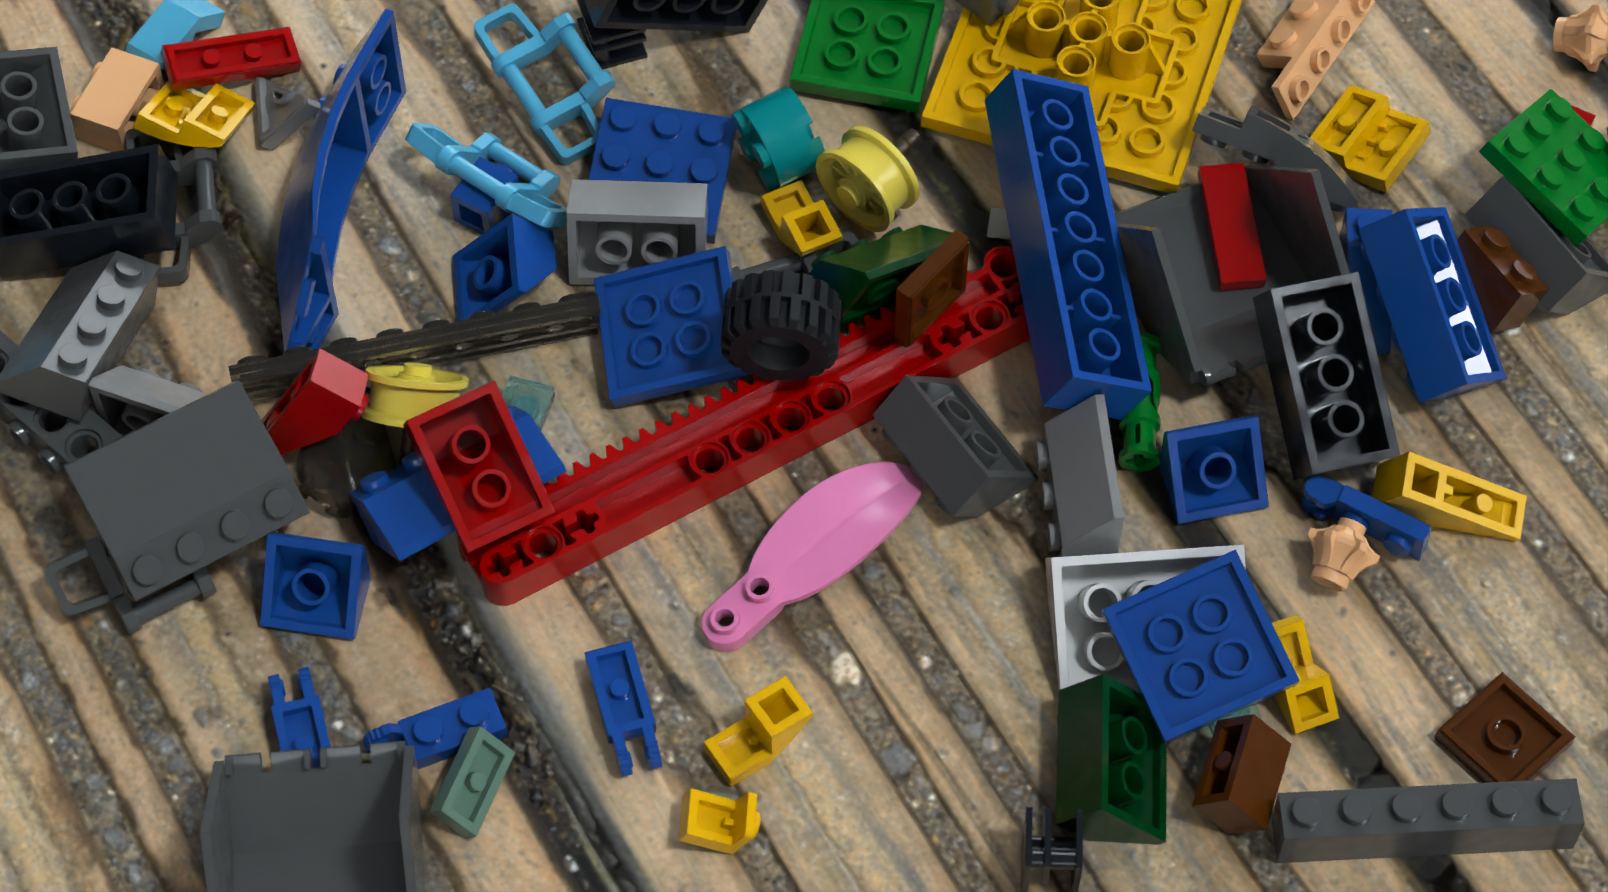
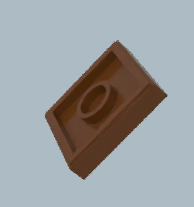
[894,229,969,348]
[1434,672,1576,783]

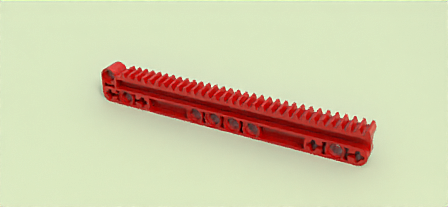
[456,246,1030,606]

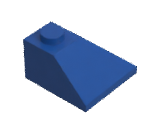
[453,214,557,334]

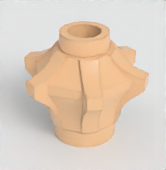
[1553,3,1608,72]
[1307,517,1380,592]

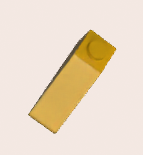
[1372,452,1527,542]

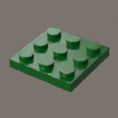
[790,0,945,113]
[1479,89,1608,247]

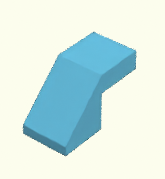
[126,0,225,70]

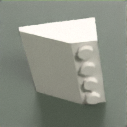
[1045,545,1246,693]

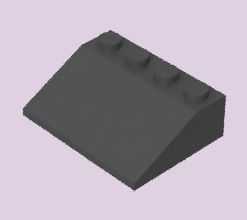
[64,380,310,601]

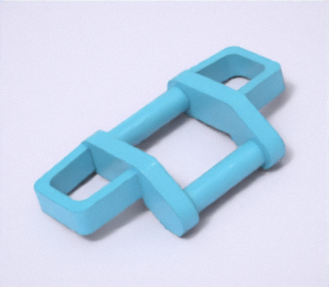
[474,3,616,165]
[405,123,567,228]

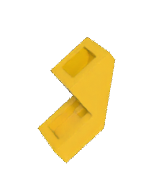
[760,180,843,257]
[1272,615,1339,734]
[704,676,813,787]

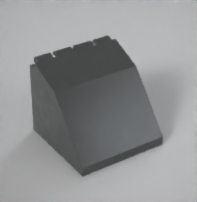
[1115,164,1350,386]
[200,741,425,892]

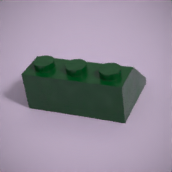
[808,224,971,326]
[1055,674,1167,845]

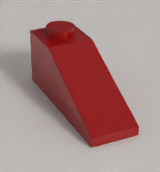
[262,349,369,455]

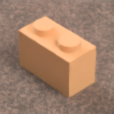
[70,47,164,152]

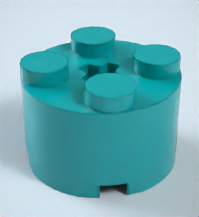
[731,86,825,192]

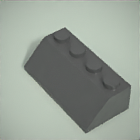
[0,251,160,422]

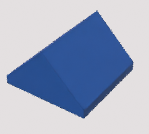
[1159,415,1269,524]
[260,532,371,640]

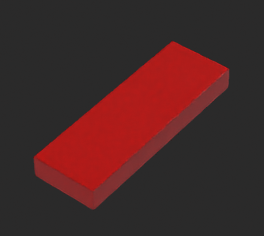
[160,27,302,91]
[1198,163,1267,291]

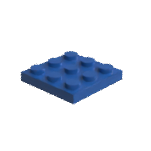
[589,98,737,244]
[594,246,748,407]
[1102,549,1300,745]

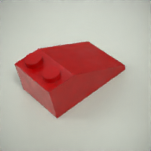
[403,380,556,553]

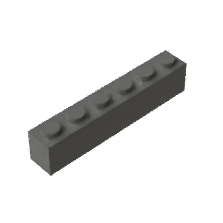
[1271,778,1585,863]

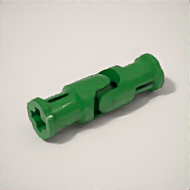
[1118,331,1161,472]

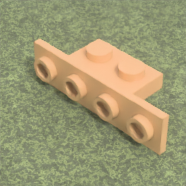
[1257,0,1376,120]

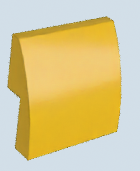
[133,80,255,148]
[1309,84,1431,193]

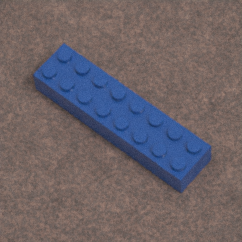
[985,69,1152,420]

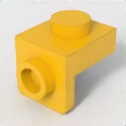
[678,788,761,855]

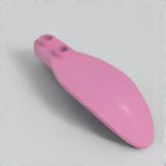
[702,462,923,652]

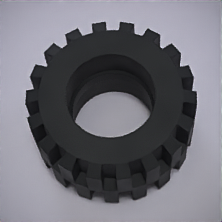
[720,270,842,381]

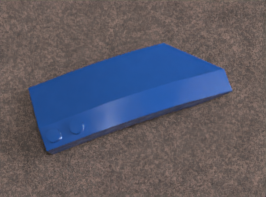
[276,8,406,383]

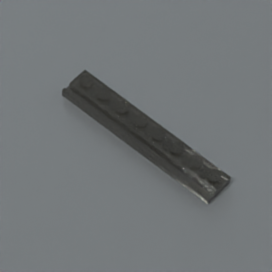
[228,293,601,402]

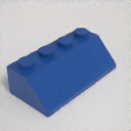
[1358,207,1507,403]
[349,405,567,561]

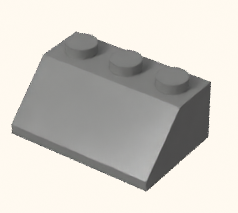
[566,179,708,285]
[88,365,207,436]
[1035,394,1124,557]

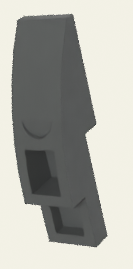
[1192,106,1361,212]

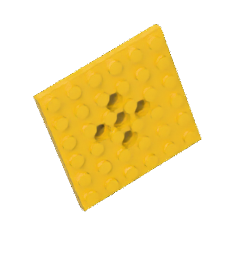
[921,0,1243,193]

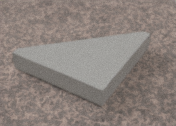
[255,77,321,150]

